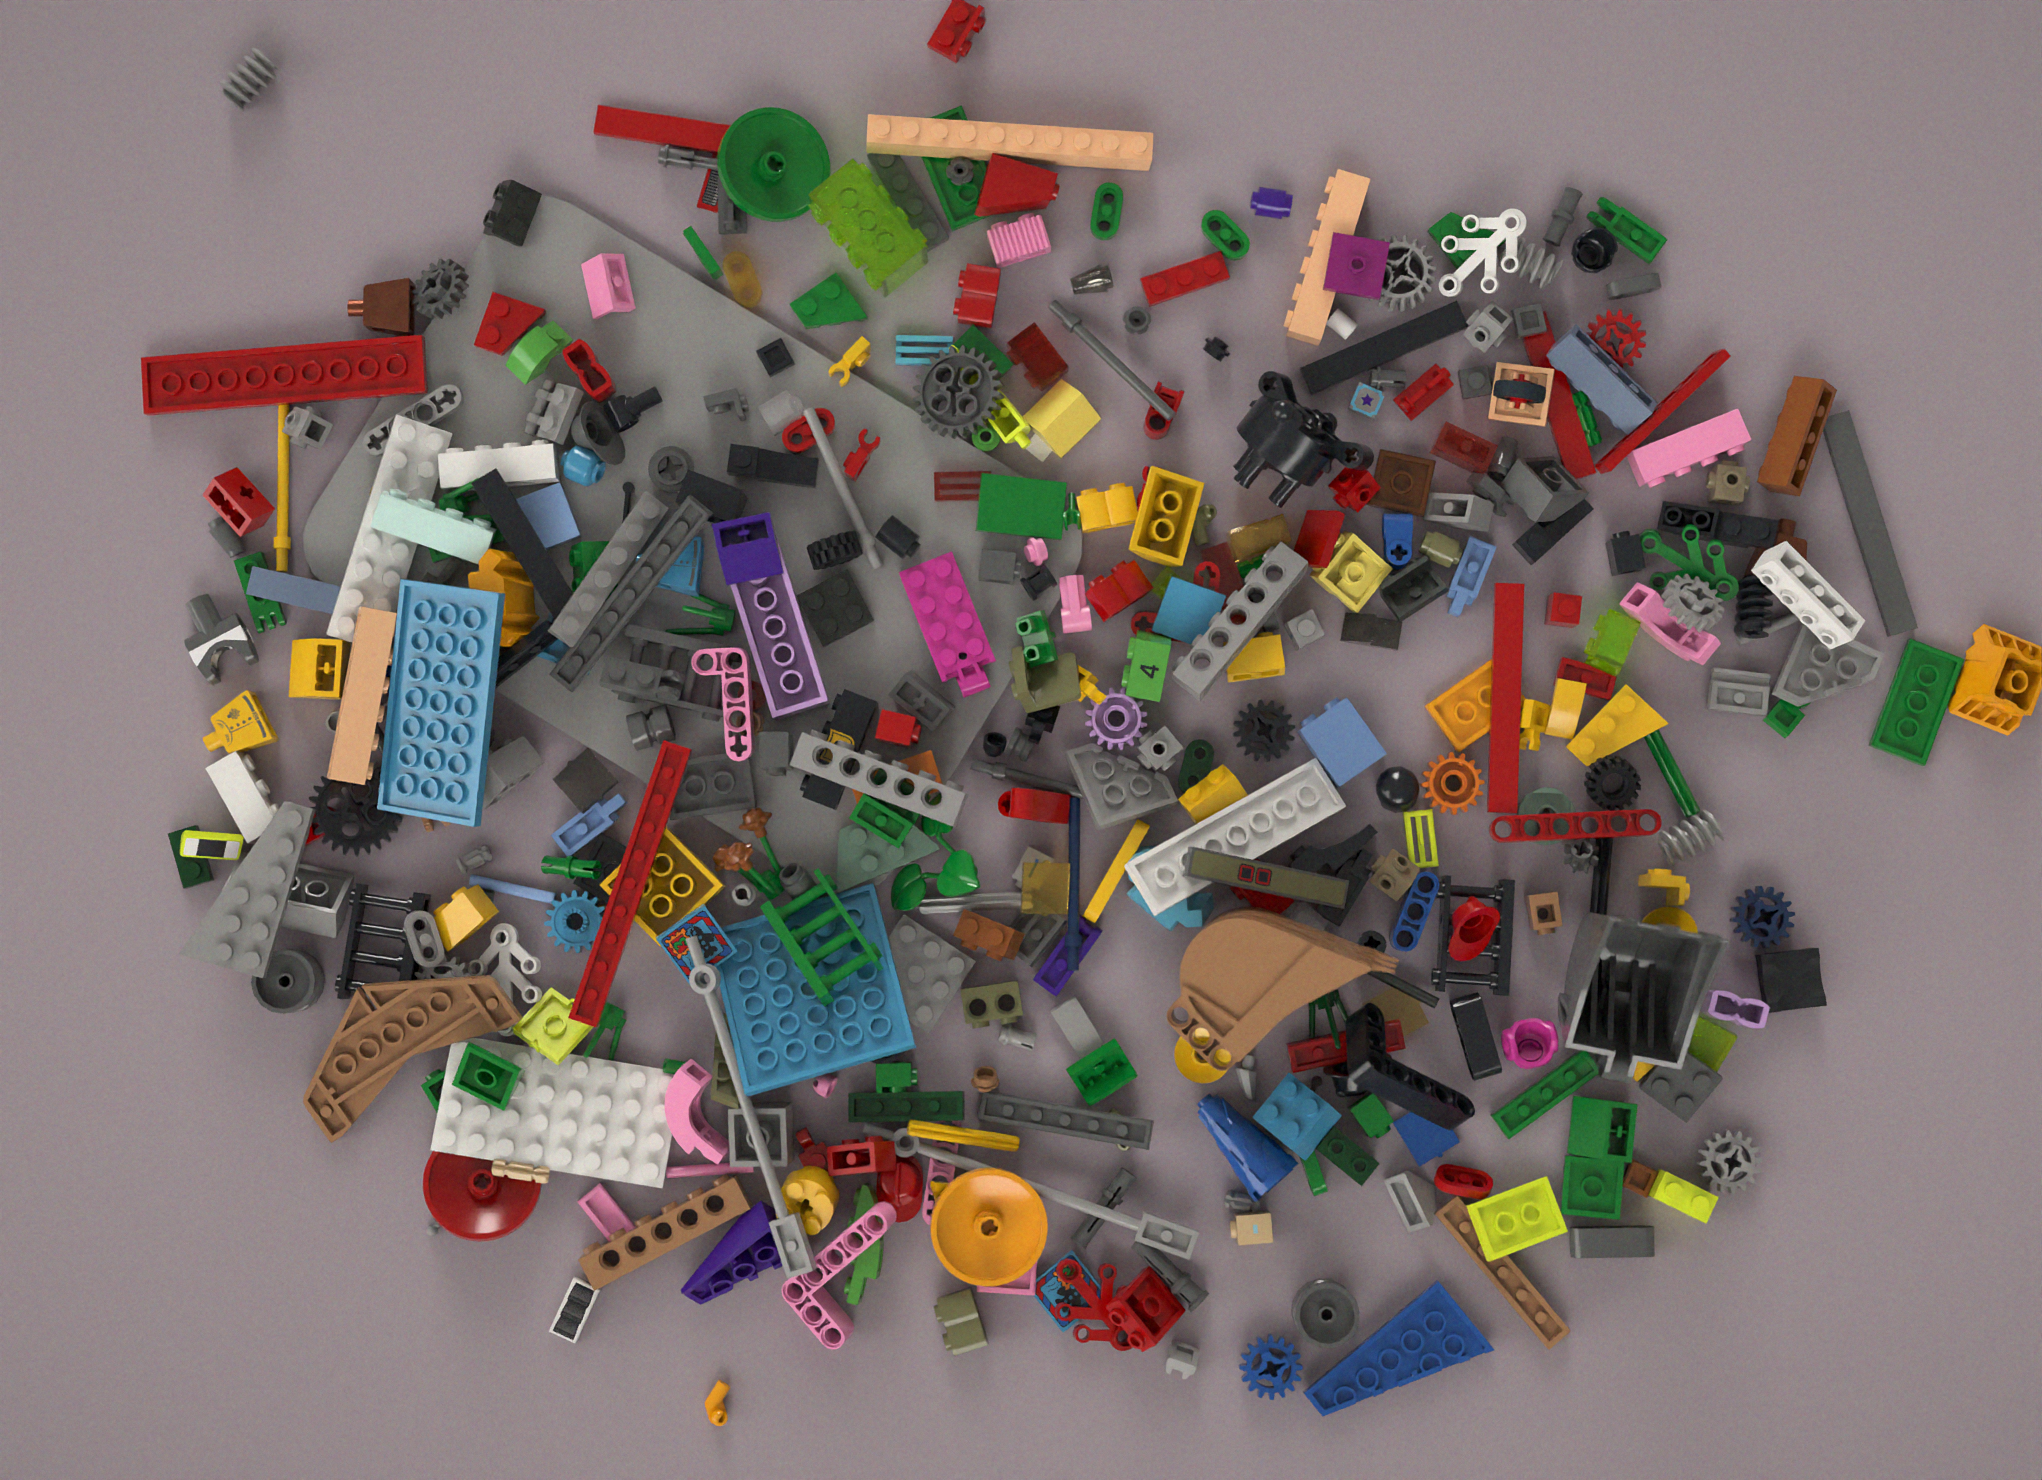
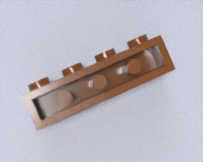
[1757,376,1837,496]

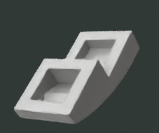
[1050,995,1104,1059]

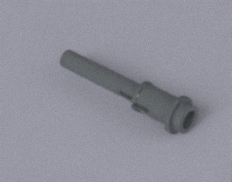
[658,145,718,170]

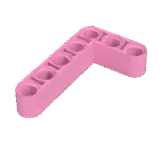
[781,1202,896,1349]

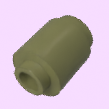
[1418,531,1463,568]

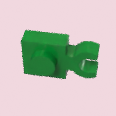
[1763,698,1811,738]

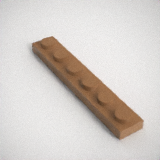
[1434,1195,1571,1350]

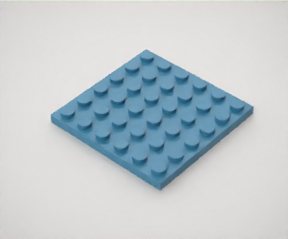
[716,883,917,1097]

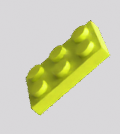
[1466,1176,1568,1262]

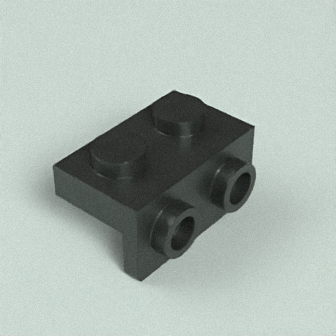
[483,179,542,247]
[1379,555,1448,622]

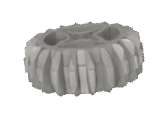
[1368,235,1437,312]

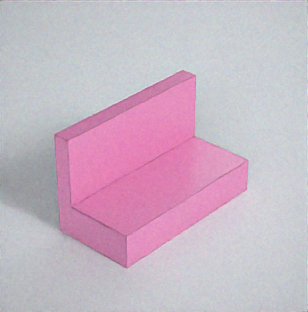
[581,253,636,319]

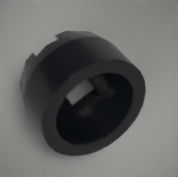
[983,732,1007,758]

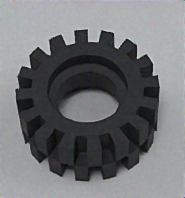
[806,531,863,570]
[1584,755,1641,811]

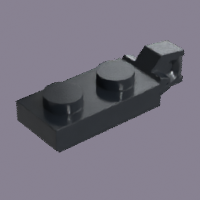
[1314,849,1373,927]

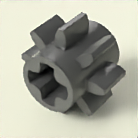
[1563,839,1599,874]

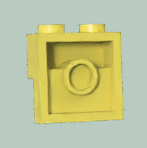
[1309,531,1393,613]

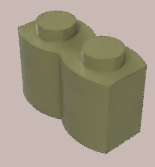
[933,1287,989,1356]

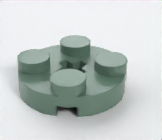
[1517,787,1576,845]

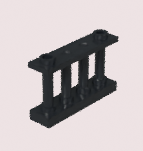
[1431,875,1515,996]
[335,883,431,999]

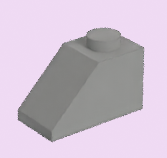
[1423,492,1494,532]

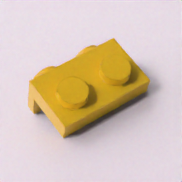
[1638,869,1690,906]

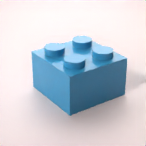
[1252,1072,1342,1161]

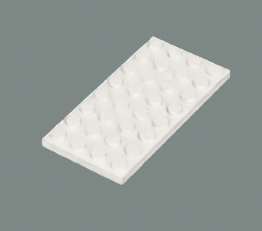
[430,1038,675,1188]

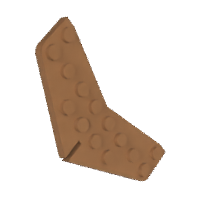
[303,975,523,1143]

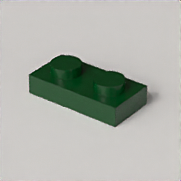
[168,825,214,889]

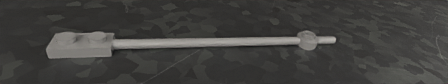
[686,935,817,1279]
[863,1122,1199,1260]

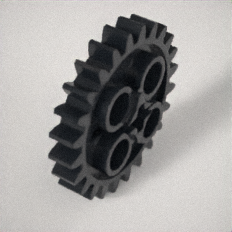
[309,768,403,857]

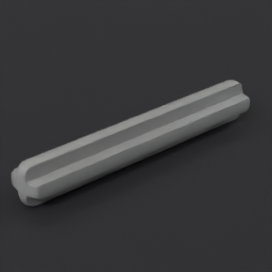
[919,891,1033,914]

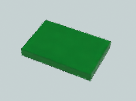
[975,473,1067,540]

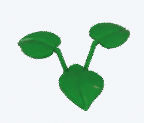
[891,793,981,911]

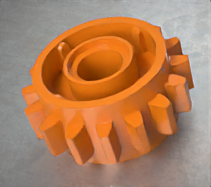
[1420,752,1485,815]

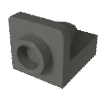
[703,388,749,421]

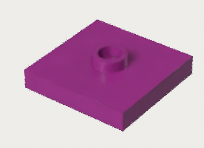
[1323,232,1390,300]

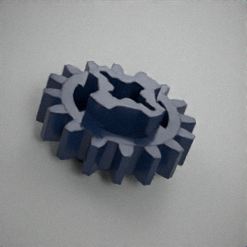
[1729,886,1795,948]

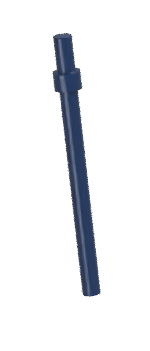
[1065,798,1082,971]

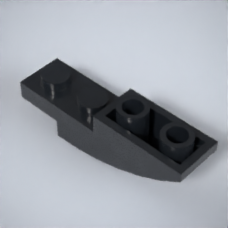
[1657,501,1781,549]

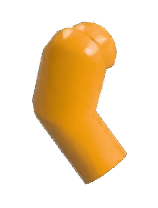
[705,1380,731,1426]

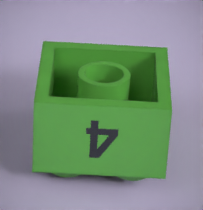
[1121,630,1171,702]

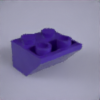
[712,512,784,586]

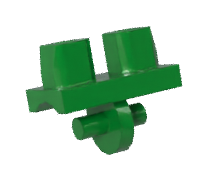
[1015,610,1058,668]

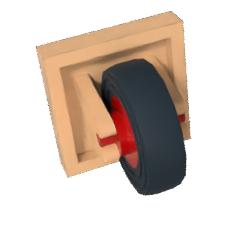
[1488,362,1555,427]

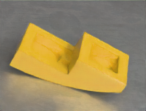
[1544,678,1587,739]

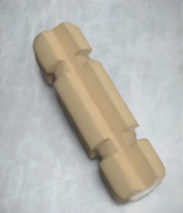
[492,1159,550,1184]

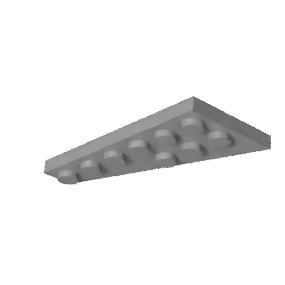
[179,801,316,978]

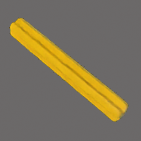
[907,1119,1020,1152]

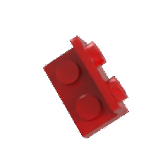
[927,0,987,64]

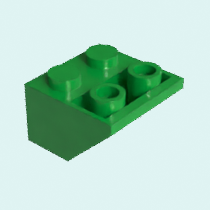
[1567,1095,1638,1163]

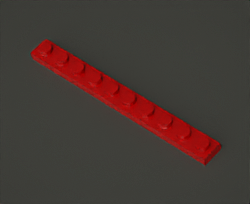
[568,740,692,1027]

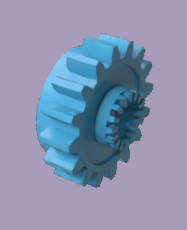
[544,890,606,953]

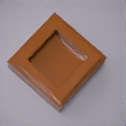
[1623,1159,1659,1198]

